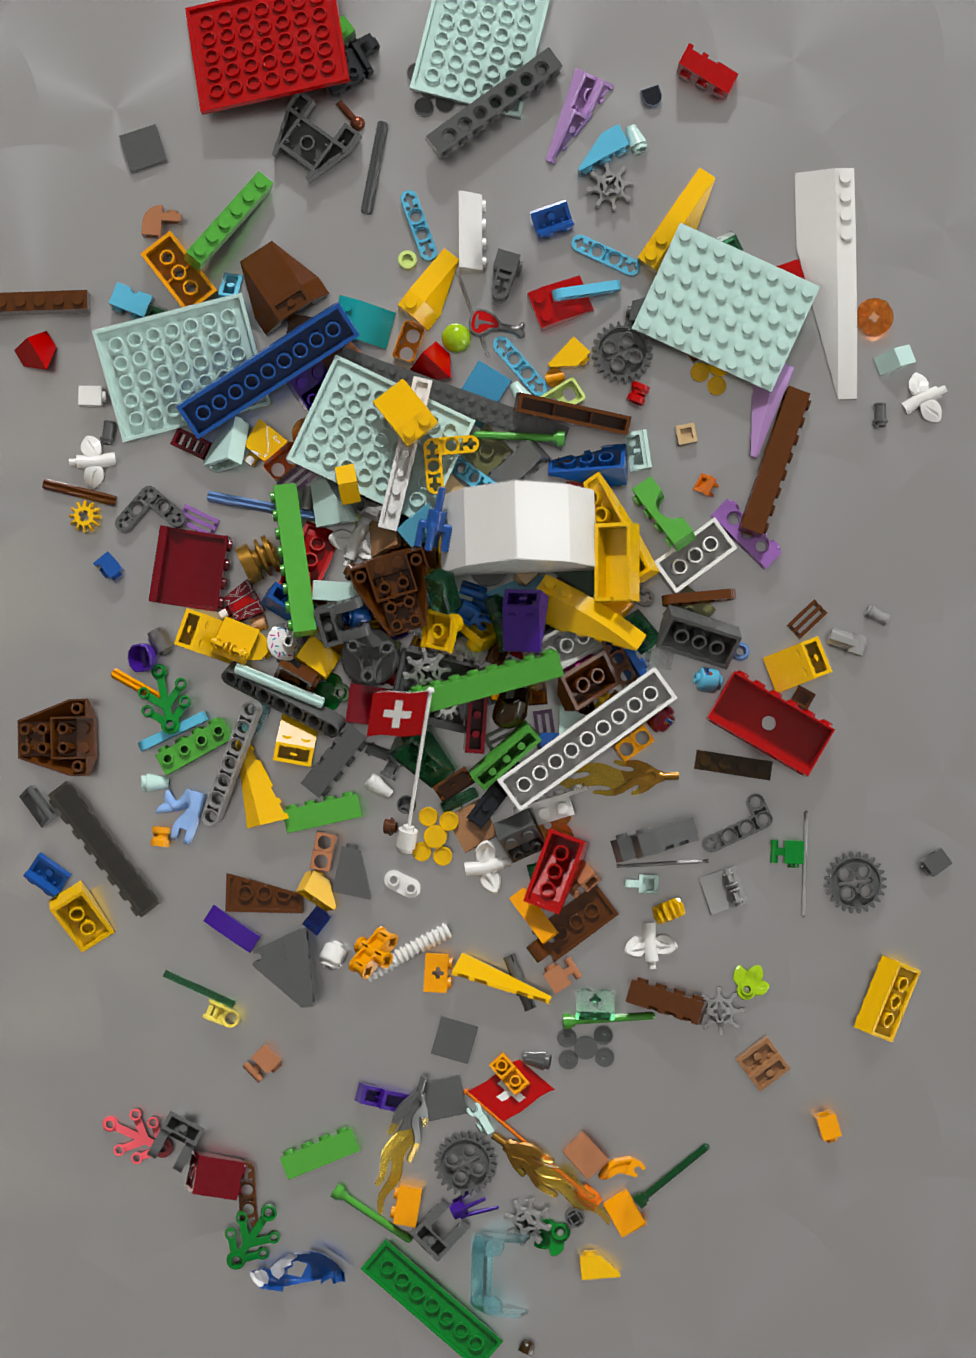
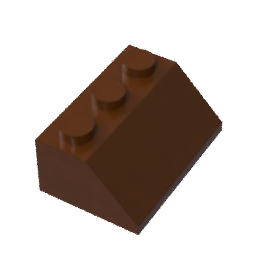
[557,650,620,711]

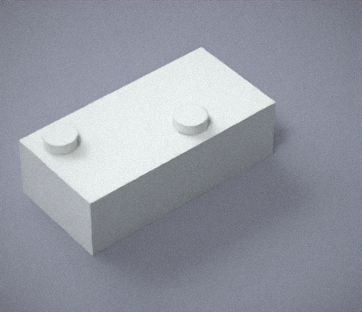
[654,517,737,594]

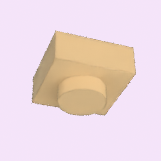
[675,423,698,446]

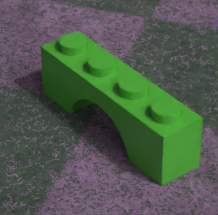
[632,476,696,552]

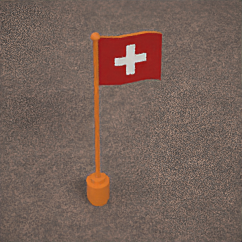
[463,1059,603,1211]

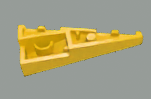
[236,731,289,829]
[451,953,552,1004]

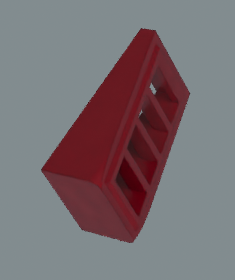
[170,428,212,460]

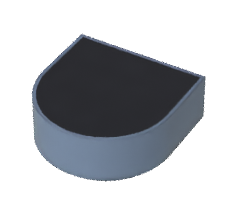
[640,85,662,107]

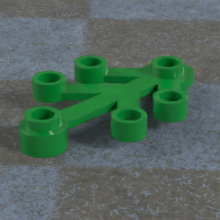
[138,664,191,735]
[225,1204,280,1270]

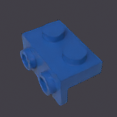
[530,200,575,238]
[23,852,72,898]

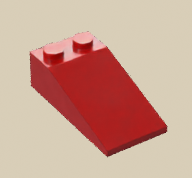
[279,521,337,604]
[523,829,589,914]

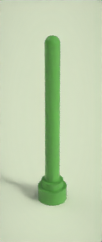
[473,430,566,446]
[563,1012,655,1029]
[330,1183,412,1243]

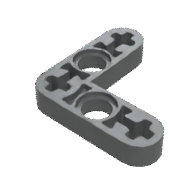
[115,486,187,533]

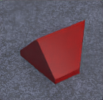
[14,331,57,370]
[410,341,451,380]

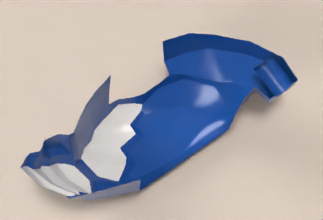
[250,1250,345,1292]

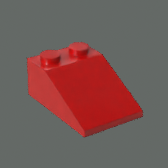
[527,275,594,332]

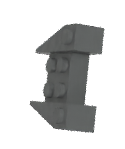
[272,93,362,183]
[610,818,700,863]

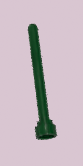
[632,1143,710,1209]

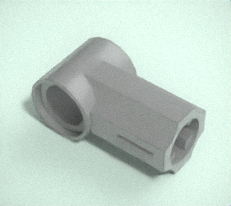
[353,497,383,523]
[827,628,868,657]

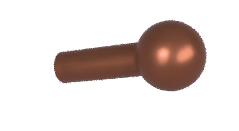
[335,100,365,131]

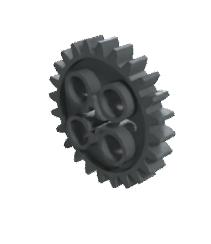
[591,321,653,384]
[824,851,887,914]
[434,1132,496,1196]

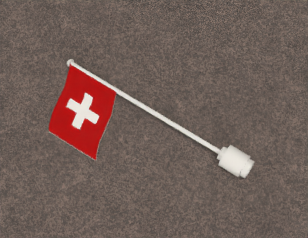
[366,687,434,854]

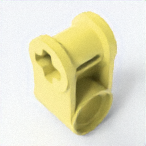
[202,999,241,1028]

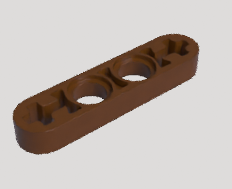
[661,589,736,607]
[601,641,637,690]
[239,1161,258,1227]

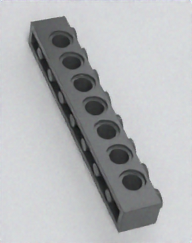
[425,47,563,158]

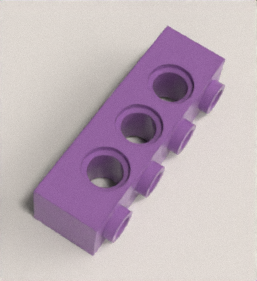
[710,499,782,570]

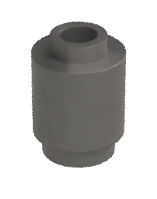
[147,627,173,657]

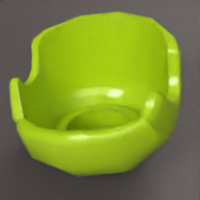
[442,323,470,353]

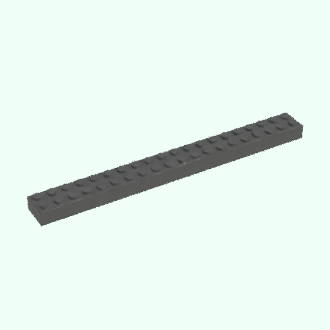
[340,347,569,450]

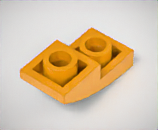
[489,1053,530,1096]

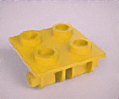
[210,616,260,665]

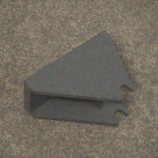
[252,927,315,1008]

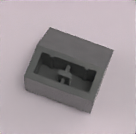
[494,809,545,863]

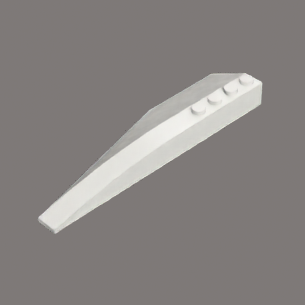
[795,168,857,400]

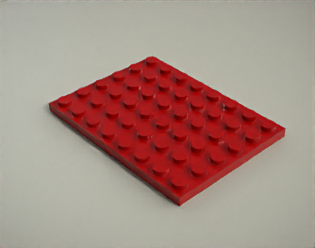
[185,0,350,115]

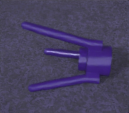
[449,1190,499,1220]

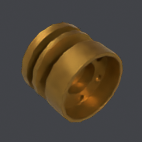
[235,535,280,585]

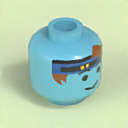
[693,667,723,694]

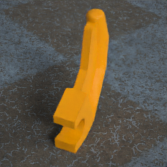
[598,1156,646,1180]

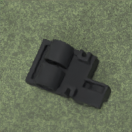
[327,33,380,96]

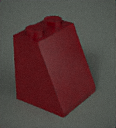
[345,683,393,725]
[185,1149,246,1201]

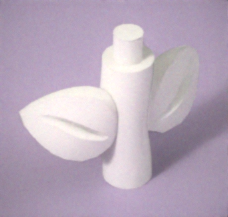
[901,373,948,422]
[69,436,116,490]
[329,521,371,566]
[464,840,511,894]
[624,922,678,969]

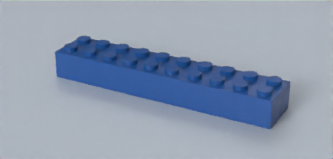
[176,301,360,439]

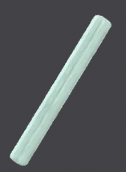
[234,663,325,708]

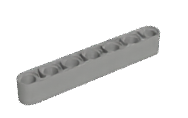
[201,700,263,826]

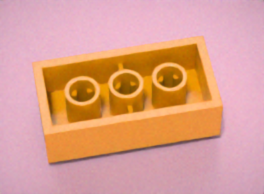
[140,231,218,308]

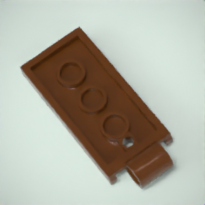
[526,884,619,963]

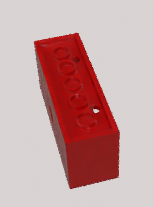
[705,670,835,777]

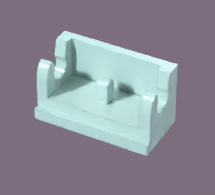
[625,429,652,472]

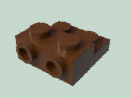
[274,659,321,693]

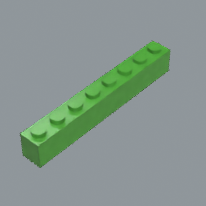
[270,483,317,637]
[408,649,564,713]

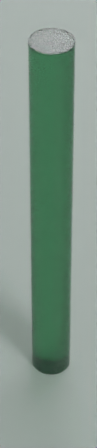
[163,970,236,1008]

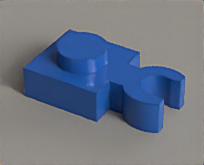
[456,600,491,631]

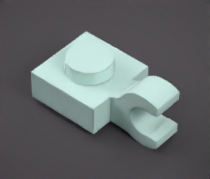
[624,874,658,894]
[466,1102,494,1135]

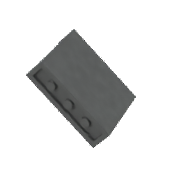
[392,645,480,733]

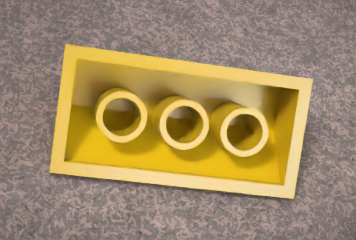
[854,955,921,1043]

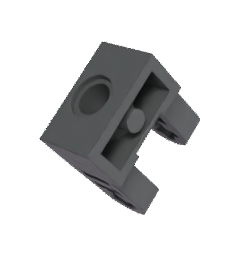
[492,248,523,304]
[313,596,372,648]
[147,1111,204,1173]
[409,1200,470,1262]

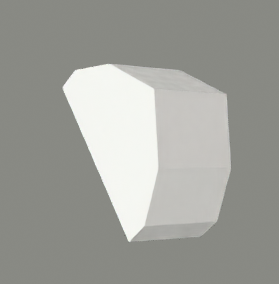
[440,480,595,576]

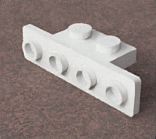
[513,783,588,825]

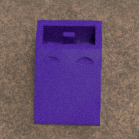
[286,361,328,414]
[502,589,549,653]

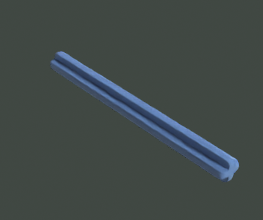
[207,491,315,522]

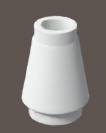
[364,773,393,799]

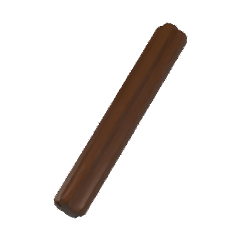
[42,479,117,506]

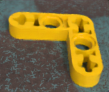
[423,435,479,495]

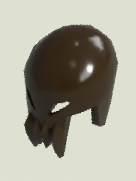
[492,686,530,729]

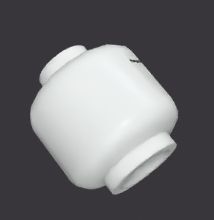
[319,941,347,971]

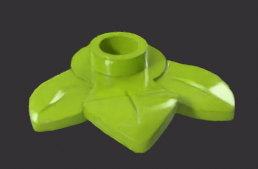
[733,965,770,1000]

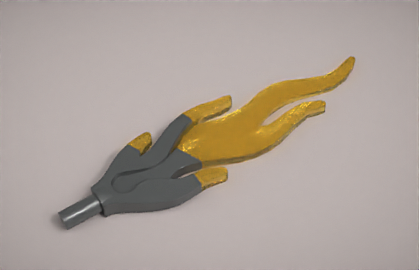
[375,1075,428,1214]

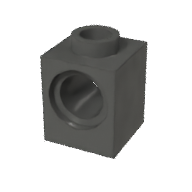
[920,847,952,877]

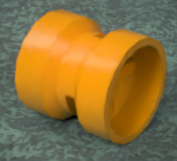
[150,826,171,847]

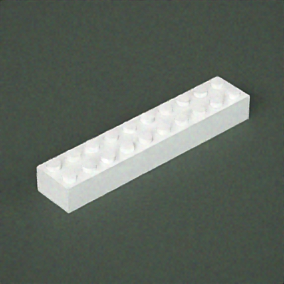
[497,667,677,811]

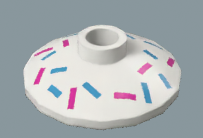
[267,623,304,661]

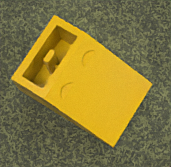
[174,608,232,664]
[762,636,832,693]
[273,713,318,767]

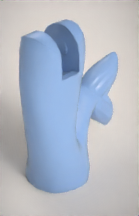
[155,788,206,845]

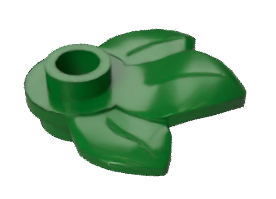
[315,673,350,710]
[534,1219,570,1257]

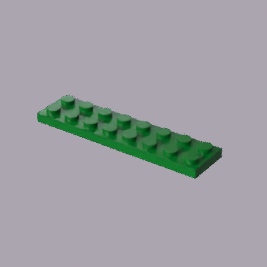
[361,1239,503,1358]

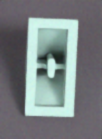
[873,345,916,376]

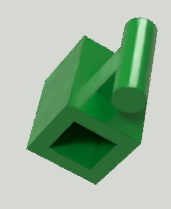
[770,840,804,868]

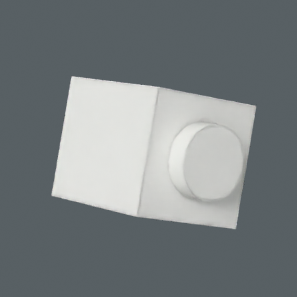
[78,386,107,408]

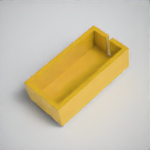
[594,522,640,603]

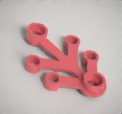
[102,1108,173,1164]

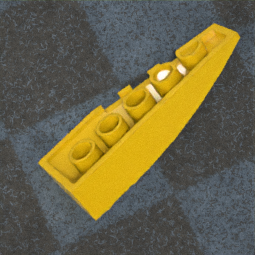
[637,168,715,275]
[583,472,660,583]
[536,574,646,651]

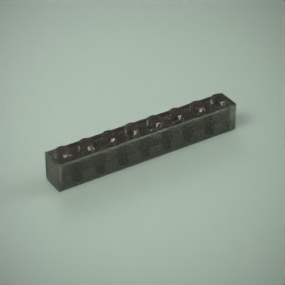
[48,781,161,917]

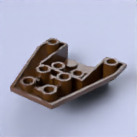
[240,241,329,335]
[348,547,428,637]
[17,699,98,776]

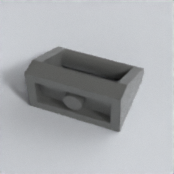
[19,785,58,828]

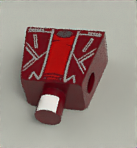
[218,579,267,622]

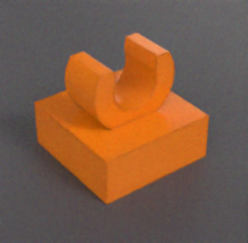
[692,473,719,497]

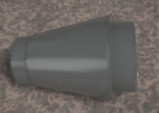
[522,1052,552,1071]

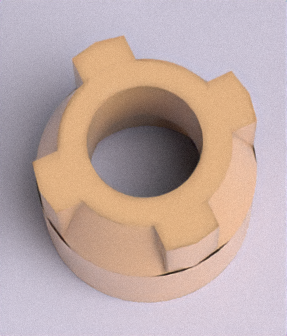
[249,613,269,631]

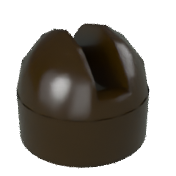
[518,1340,534,1356]

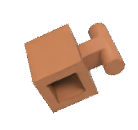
[569,860,601,898]
[543,956,583,994]
[242,1043,282,1083]

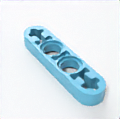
[401,190,437,262]
[571,235,640,277]
[551,280,622,301]
[493,336,547,396]
[452,455,496,487]
[137,711,209,752]

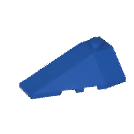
[548,443,628,486]

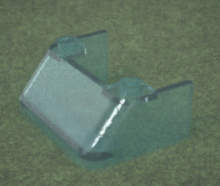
[470,1231,530,1318]

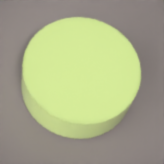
[398,250,417,270]

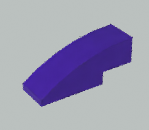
[203,905,261,953]
[354,1082,410,1112]

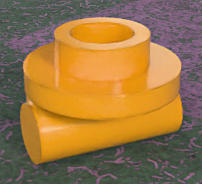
[544,368,565,388]

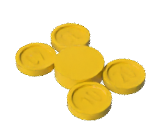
[690,363,727,396]
[412,807,459,866]

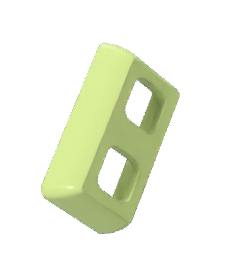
[540,377,586,420]

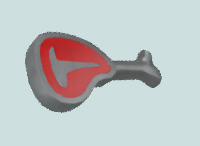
[469,308,525,339]

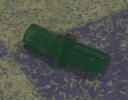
[440,787,478,813]

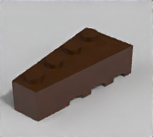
[625,977,708,1025]

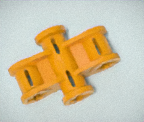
[348,926,398,979]

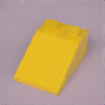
[373,379,439,448]
[49,880,114,952]

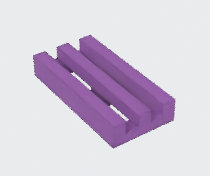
[177,504,220,534]

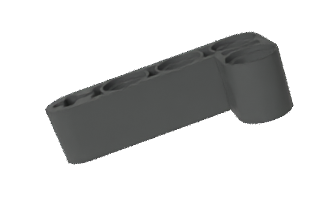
[702,793,773,853]

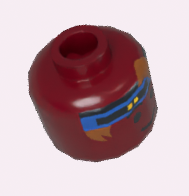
[647,705,675,733]

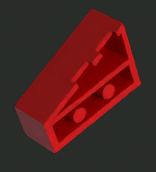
[676,43,738,99]

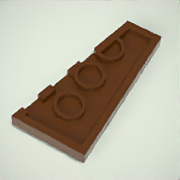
[225,873,303,914]

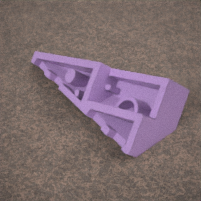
[545,68,615,164]
[749,364,794,459]

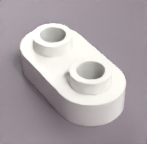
[384,870,421,898]

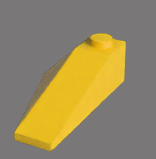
[398,248,459,331]

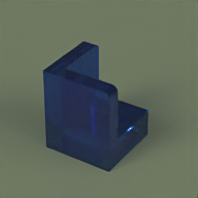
[302,906,332,936]

